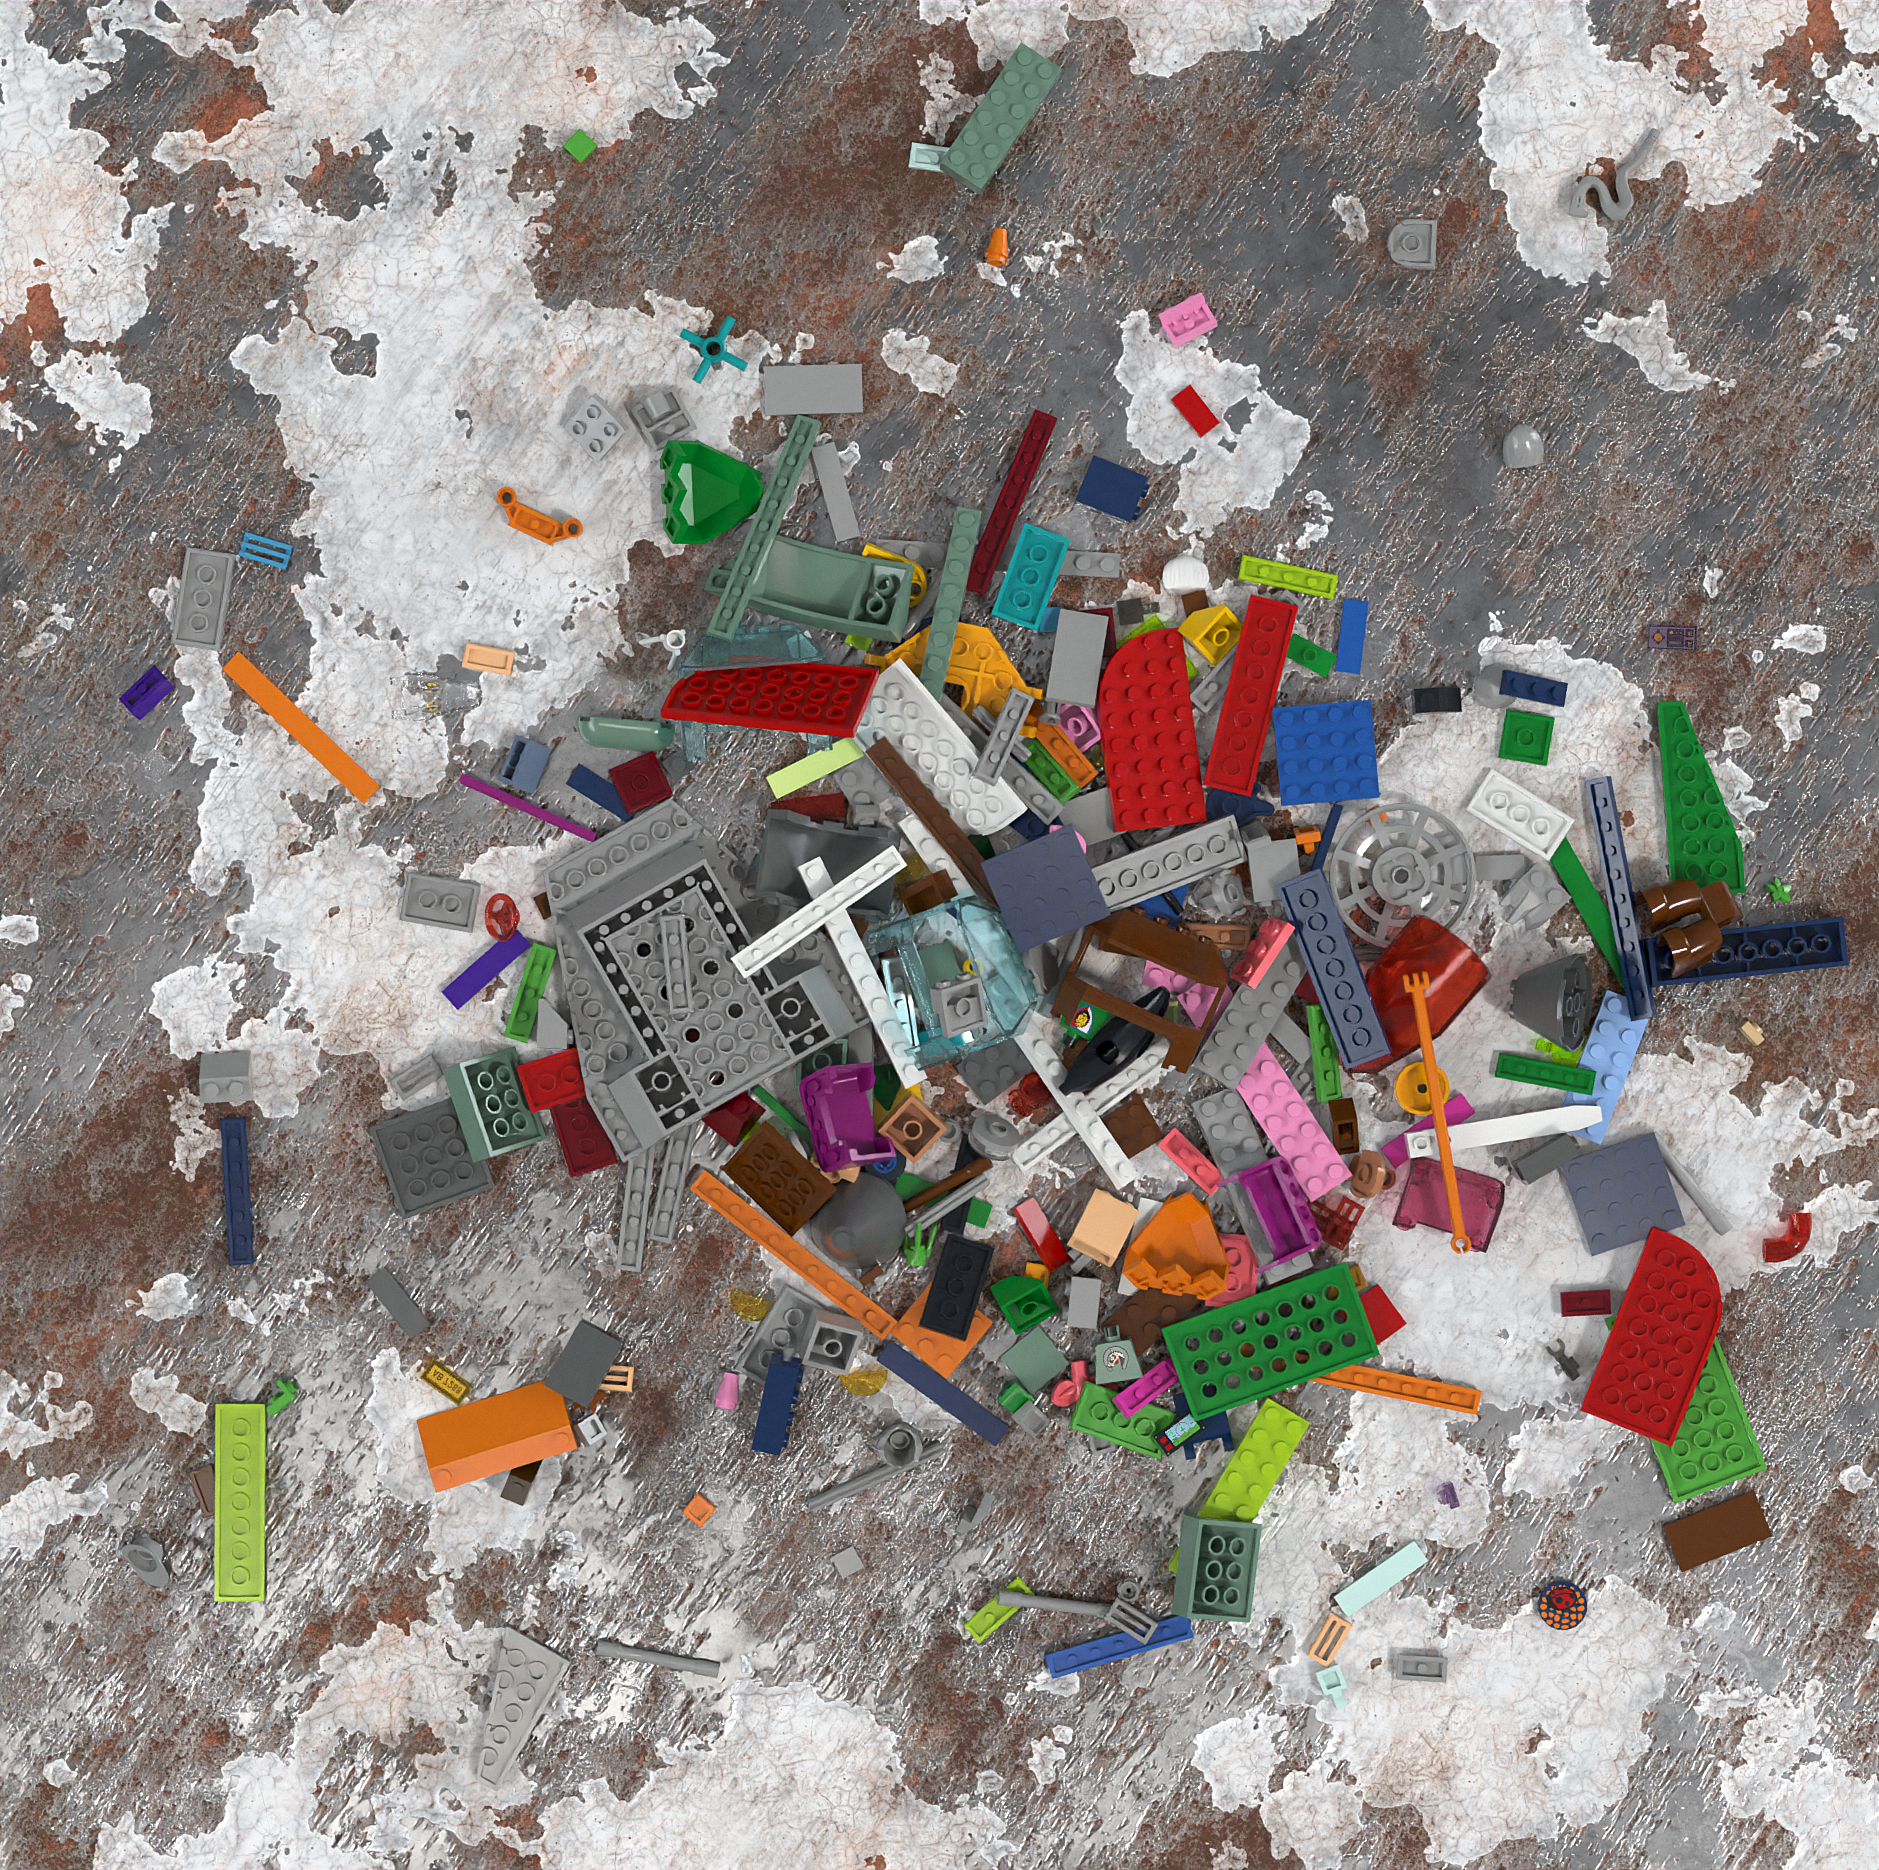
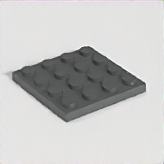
[369,1098,495,1220]

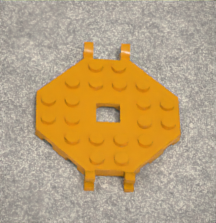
[864,622,1045,738]

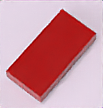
[1170,385,1220,439]

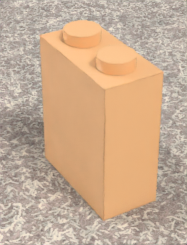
[1067,1188,1139,1267]

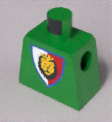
[1059,1000,1112,1049]

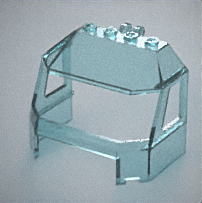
[678,624,833,762]
[869,895,1038,1071]

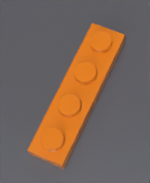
[1023,700,1099,790]

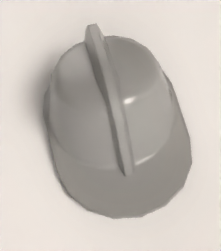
[121,1533,169,1587]

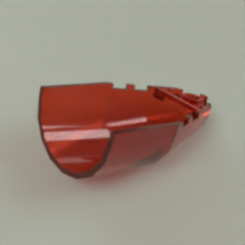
[1342,914,1492,1074]

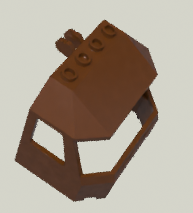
[1050,905,1230,1074]

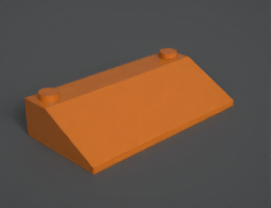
[416,1379,579,1493]

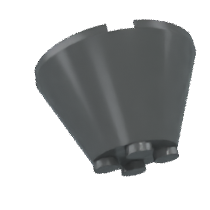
[1509,953,1592,1052]

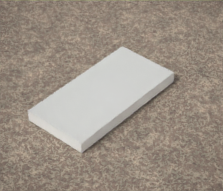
[1465,768,1575,862]

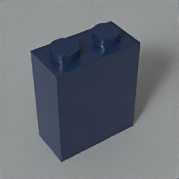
[1075,455,1150,525]

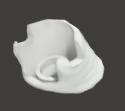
[1162,555,1209,595]

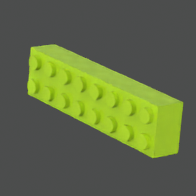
[1167,1397,1310,1574]

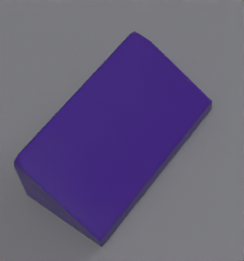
[119,665,174,720]

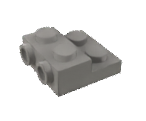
[929,971,988,1038]

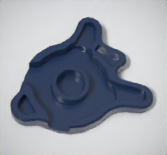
[1204,782,1275,828]

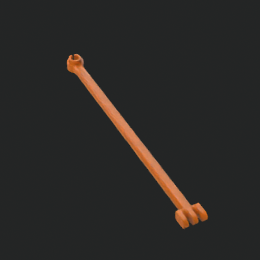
[1402,971,1471,1254]

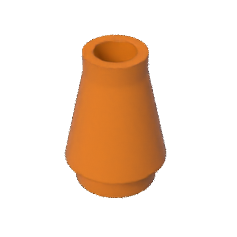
[984,228,1009,266]

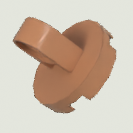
[1348,1149,1396,1199]

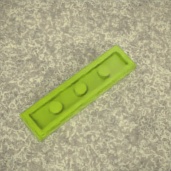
[1237,555,1338,600]

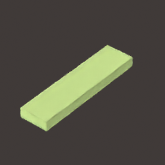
[766,737,865,799]

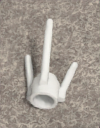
[639,629,686,670]

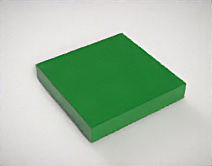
[1498,709,1555,766]

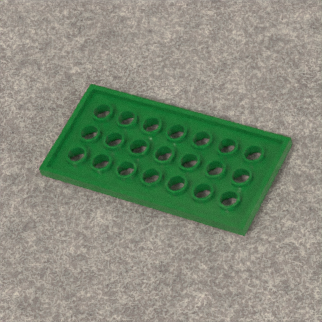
[1161,1262,1380,1422]

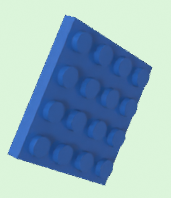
[1272,700,1380,806]

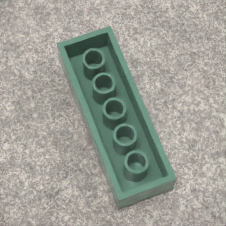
[939,42,1062,195]

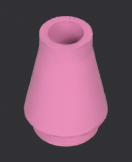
[714,1372,739,1410]

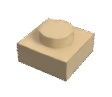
[1738,1021,1764,1046]

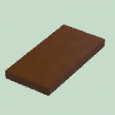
[1662,1490,1772,1572]

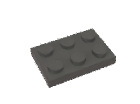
[955,1028,1034,1105]

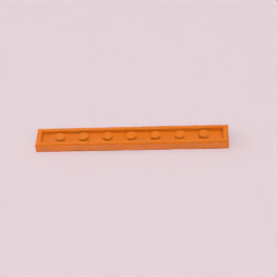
[222,651,381,804]

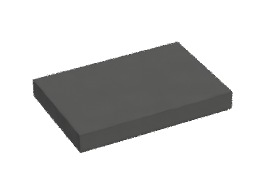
[544,1321,624,1409]

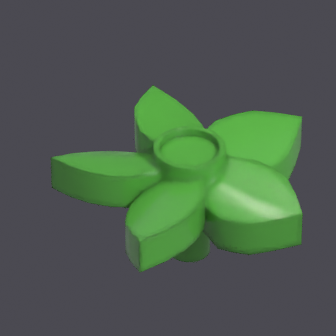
[1764,877,1792,903]

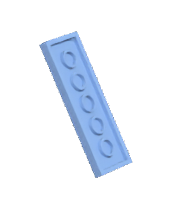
[1562,990,1649,1145]

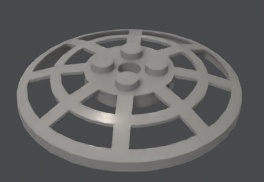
[1329,803,1476,950]

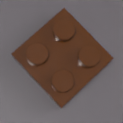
[1101,1095,1165,1159]

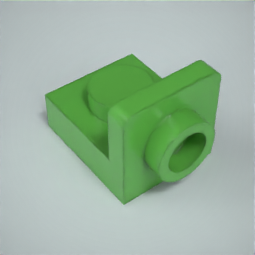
[266,1378,298,1417]

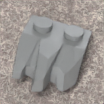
[1499,862,1572,931]

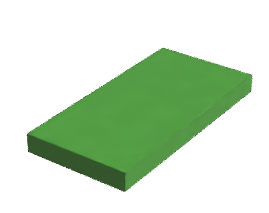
[1068,1380,1177,1460]

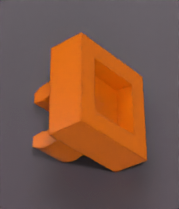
[1293,824,1321,854]

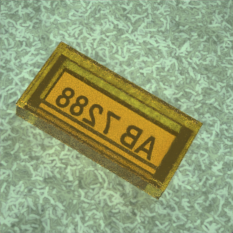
[419,1357,474,1406]

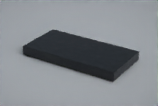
[918,1233,995,1342]

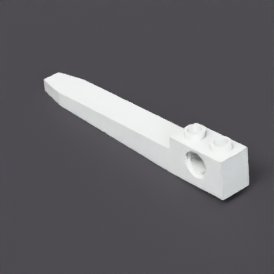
[1404,1105,1603,1158]

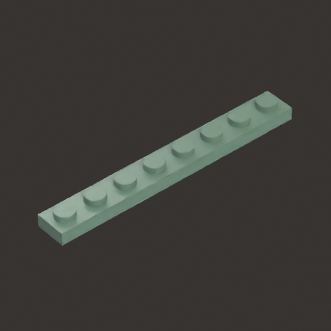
[919,507,982,704]

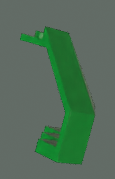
[660,440,764,545]

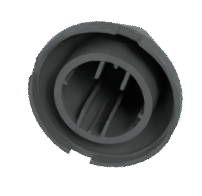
[809,1171,908,1269]

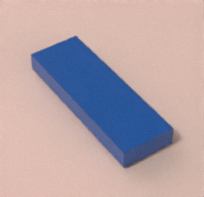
[1335,599,1369,675]

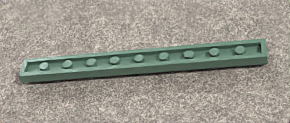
[707,414,822,642]

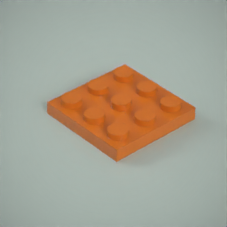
[890,1280,993,1379]

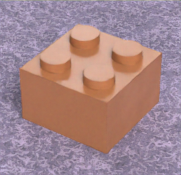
[877,1091,948,1164]

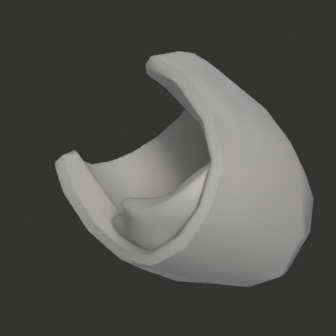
[1502,424,1544,468]

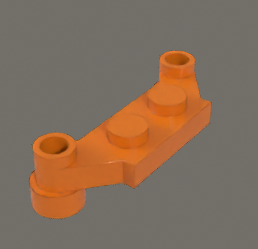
[496,487,583,547]

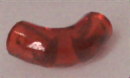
[1762,1213,1812,1263]

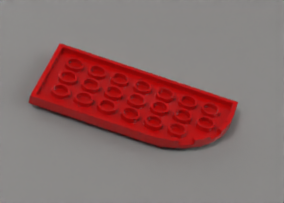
[1097,628,1207,833]
[661,657,879,738]
[1579,1227,1722,1447]

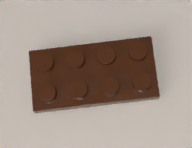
[1098,1287,1202,1357]

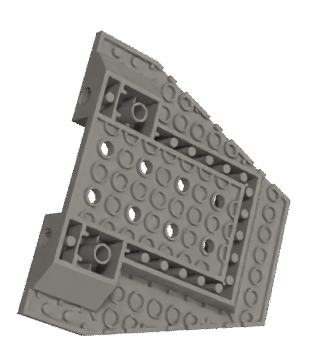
[543,798,872,1163]

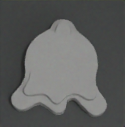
[1022,943,1060,996]

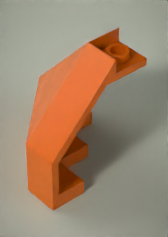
[1122,1191,1230,1300]

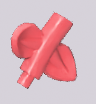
[1051,1359,1118,1407]

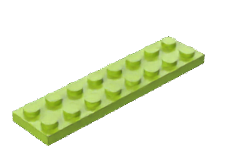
[214,1403,266,1602]

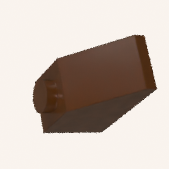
[1328,1097,1359,1155]

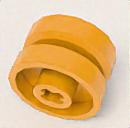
[1393,1062,1450,1115]

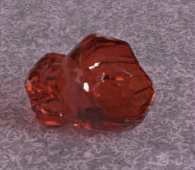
[1008,1072,1054,1117]

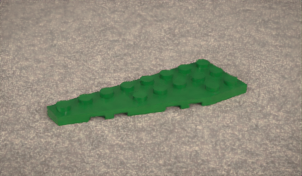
[1657,701,1746,894]

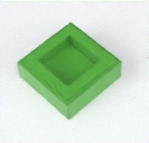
[563,129,598,164]

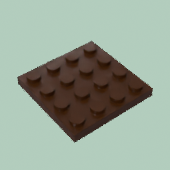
[722,1120,837,1237]

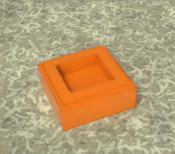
[682,1493,717,1528]

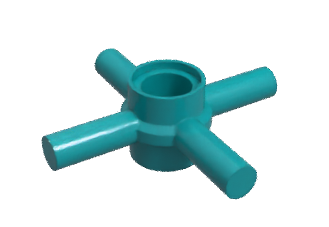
[679,315,748,384]

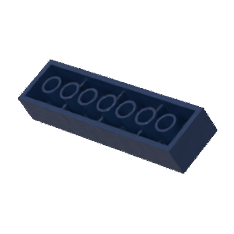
[1643,916,1849,987]

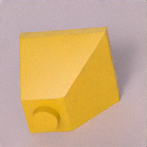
[1177,604,1243,667]

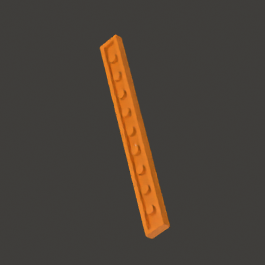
[690,1170,898,1341]
[1240,1343,1482,1415]

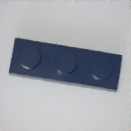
[1499,670,1568,707]

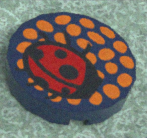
[1538,1581,1587,1630]

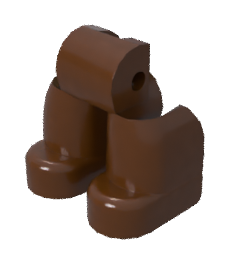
[1635,878,1743,978]

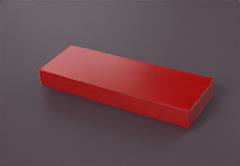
[1012,1197,1071,1272]

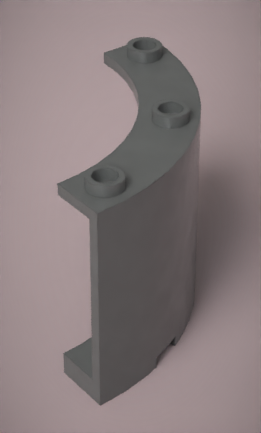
[755,809,901,924]

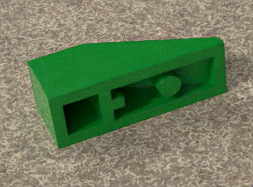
[997,1378,1036,1413]

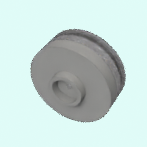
[968,1115,1020,1161]

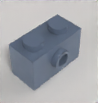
[498,735,552,794]

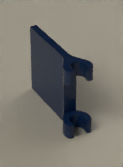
[1172,1386,1235,1460]

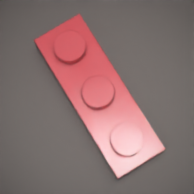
[1157,1127,1222,1196]

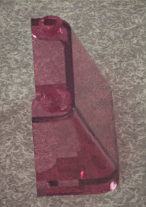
[1392,1156,1505,1253]

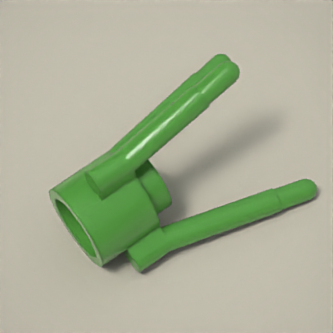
[903,1218,941,1266]

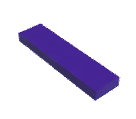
[442,927,531,1010]

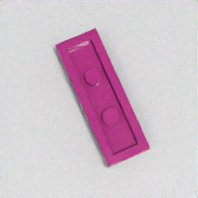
[1112,1356,1179,1419]

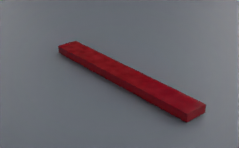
[966,409,1058,597]

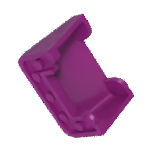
[799,1062,896,1173]

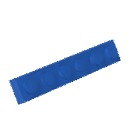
[1045,1615,1194,1679]

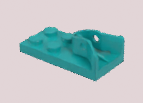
[991,523,1071,634]

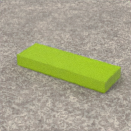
[963,1576,1035,1644]

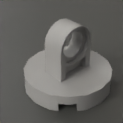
[1199,869,1247,918]

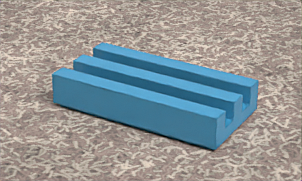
[238,532,293,570]

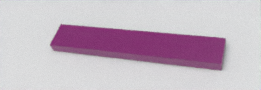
[459,773,598,842]

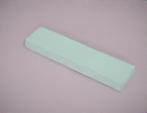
[1333,1540,1428,1617]

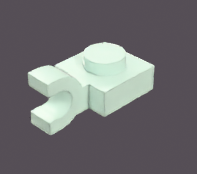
[1315,1664,1348,1710]

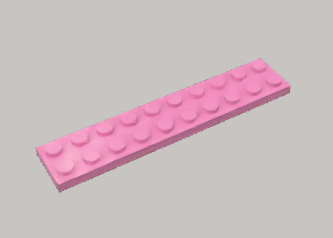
[1176,983,1352,1202]

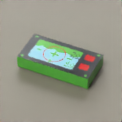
[1152,1410,1207,1457]

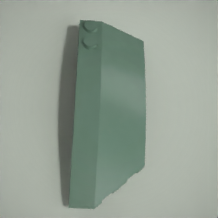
[704,535,914,643]

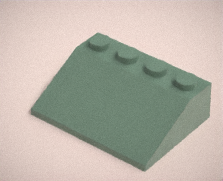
[442,1046,546,1163]
[1172,1515,1262,1623]

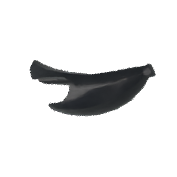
[1058,986,1170,1096]

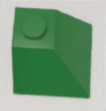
[990,1276,1059,1335]

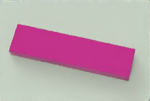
[1380,1093,1475,1169]

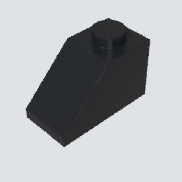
[1411,687,1462,715]

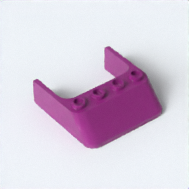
[1216,1156,1322,1275]

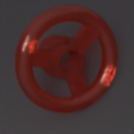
[484,893,520,942]

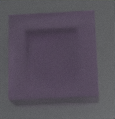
[1439,1481,1460,1509]

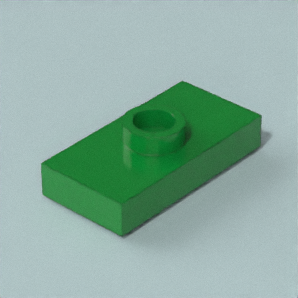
[1286,633,1337,678]

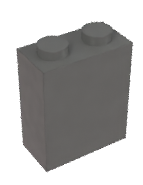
[1511,1133,1580,1185]

